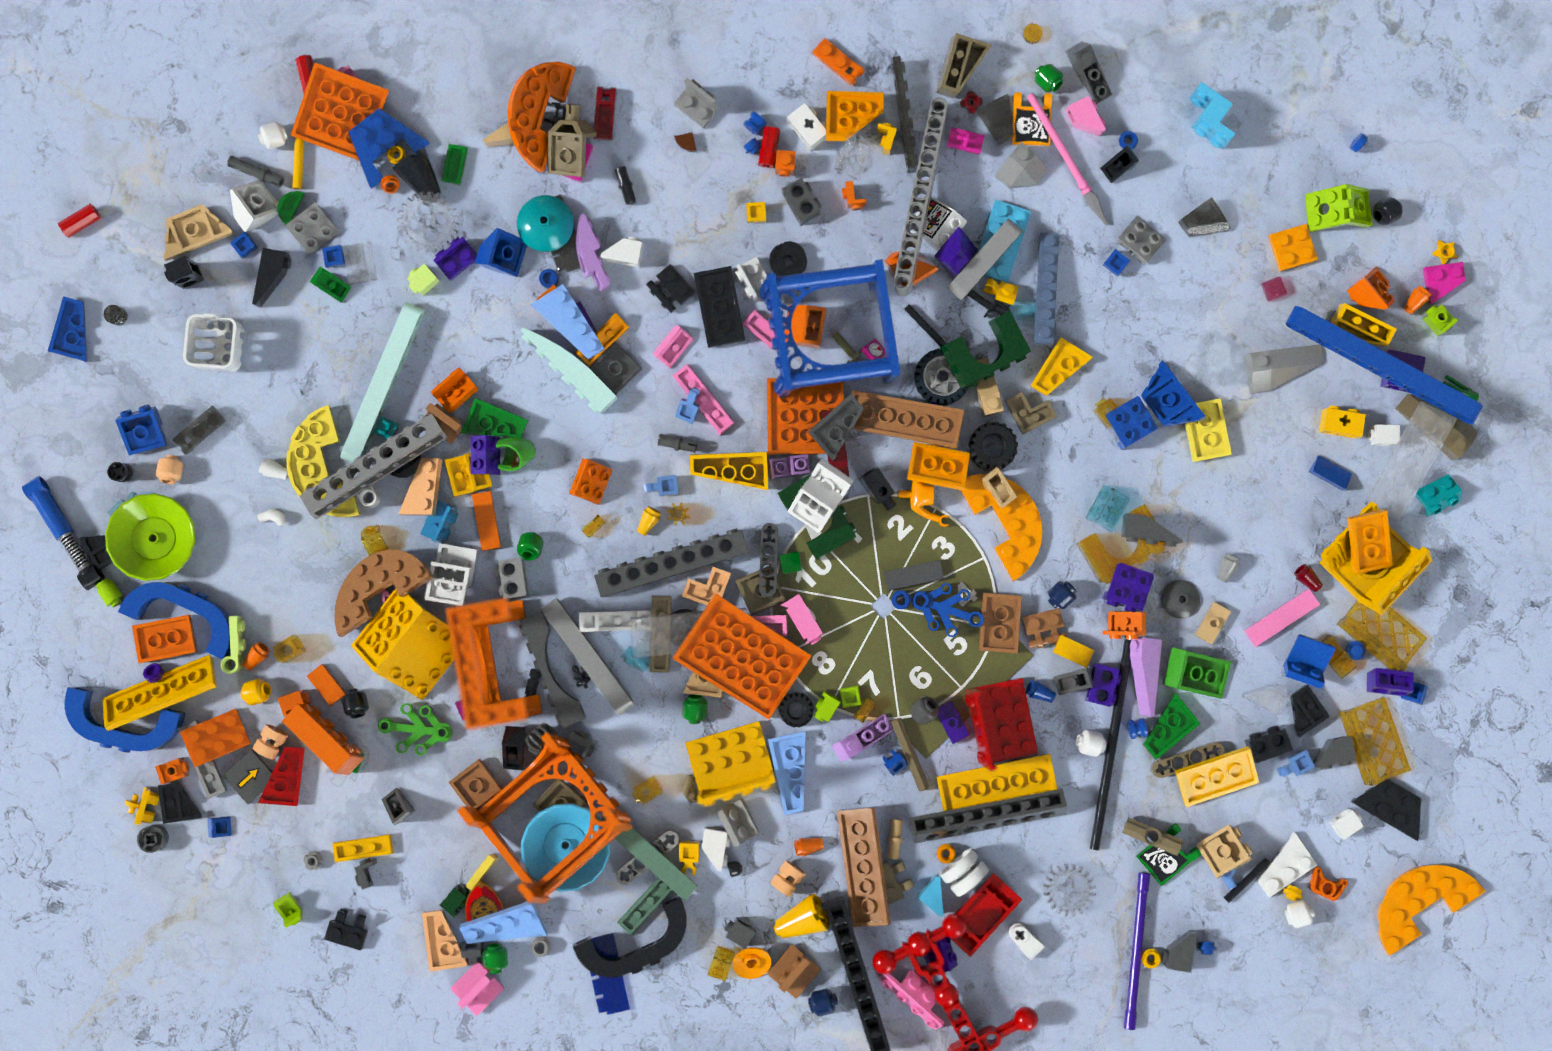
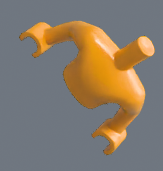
[898,481,949,527]

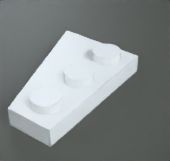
[1257,832,1317,898]

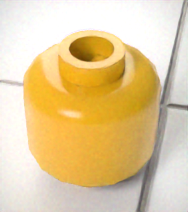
[240,678,271,706]

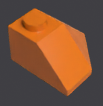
[1347,266,1395,310]

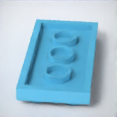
[977,199,1032,283]

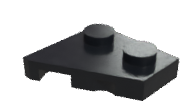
[79,535,113,570]
[1290,684,1330,737]

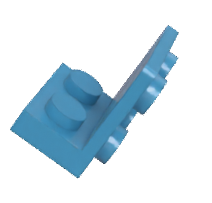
[420,500,458,543]

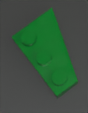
[461,398,529,438]
[1142,693,1201,760]

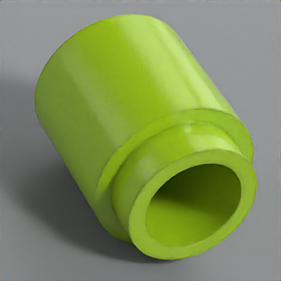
[96,578,124,608]

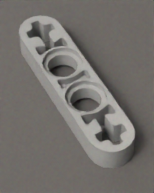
[616,830,679,885]

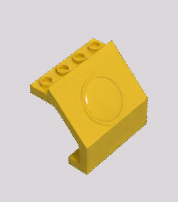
[1319,501,1432,615]

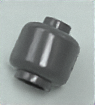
[910,696,939,725]

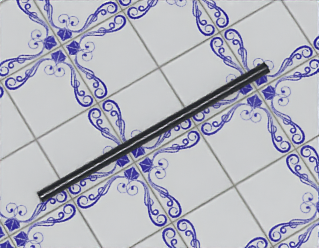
[1089,639,1131,851]

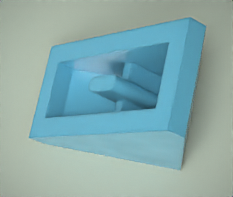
[917,874,944,916]

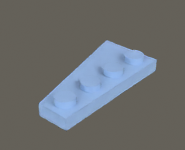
[531,284,605,360]
[768,731,806,815]

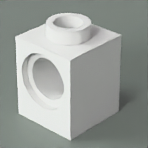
[1368,424,1400,446]
[1328,808,1364,839]

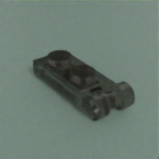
[173,406,226,455]

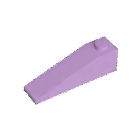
[1130,637,1162,717]

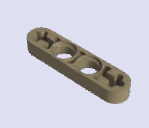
[1151,742,1225,778]

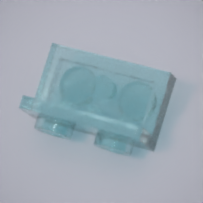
[1086,485,1130,532]

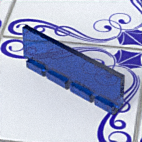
[590,933,630,1015]

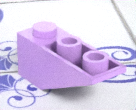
[831,714,894,762]

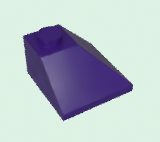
[934,227,978,279]

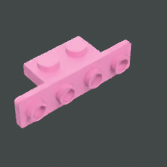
[878,969,945,1030]

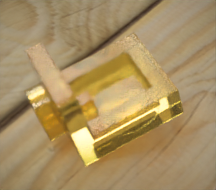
[361,525,388,556]
[707,946,735,981]

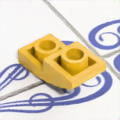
[1052,635,1095,668]

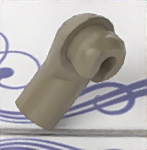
[682,775,698,803]

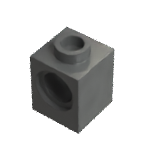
[725,918,756,949]

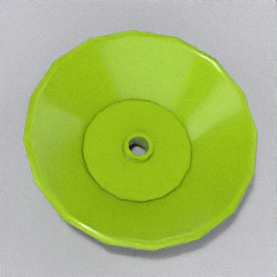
[105,493,196,581]

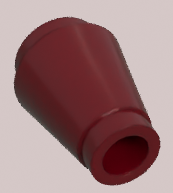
[1294,564,1323,592]

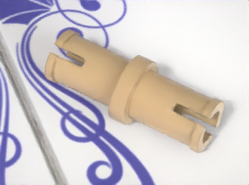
[887,819,903,860]

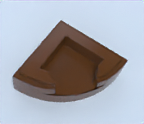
[674,132,697,152]

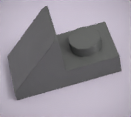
[1054,668,1094,695]

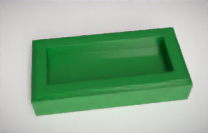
[441,144,468,185]

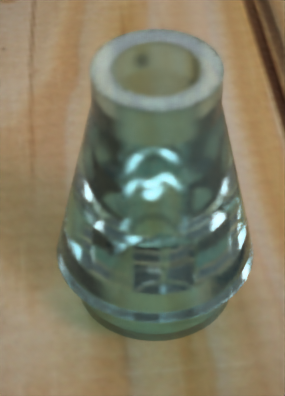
[621,645,650,673]

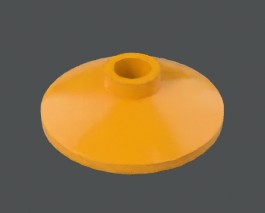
[733,947,771,979]

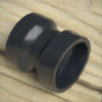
[107,462,133,482]

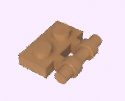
[1021,608,1067,649]

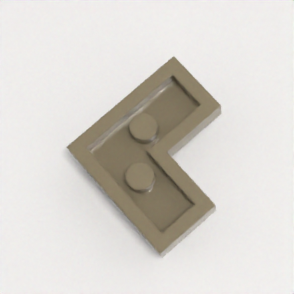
[1005,392,1057,435]

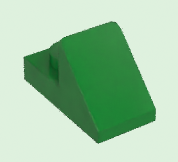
[310,266,352,303]

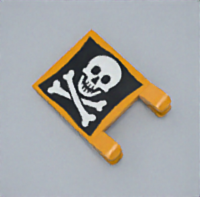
[1012,92,1052,146]

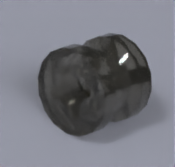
[103,305,128,326]

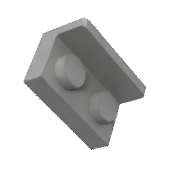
[717,799,760,847]

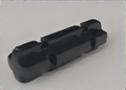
[524,669,541,697]

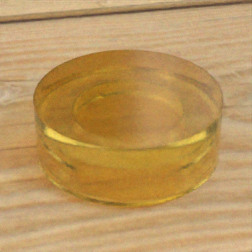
[1023,23,1043,44]

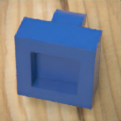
[883,750,908,776]

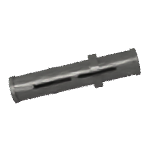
[227,155,284,188]

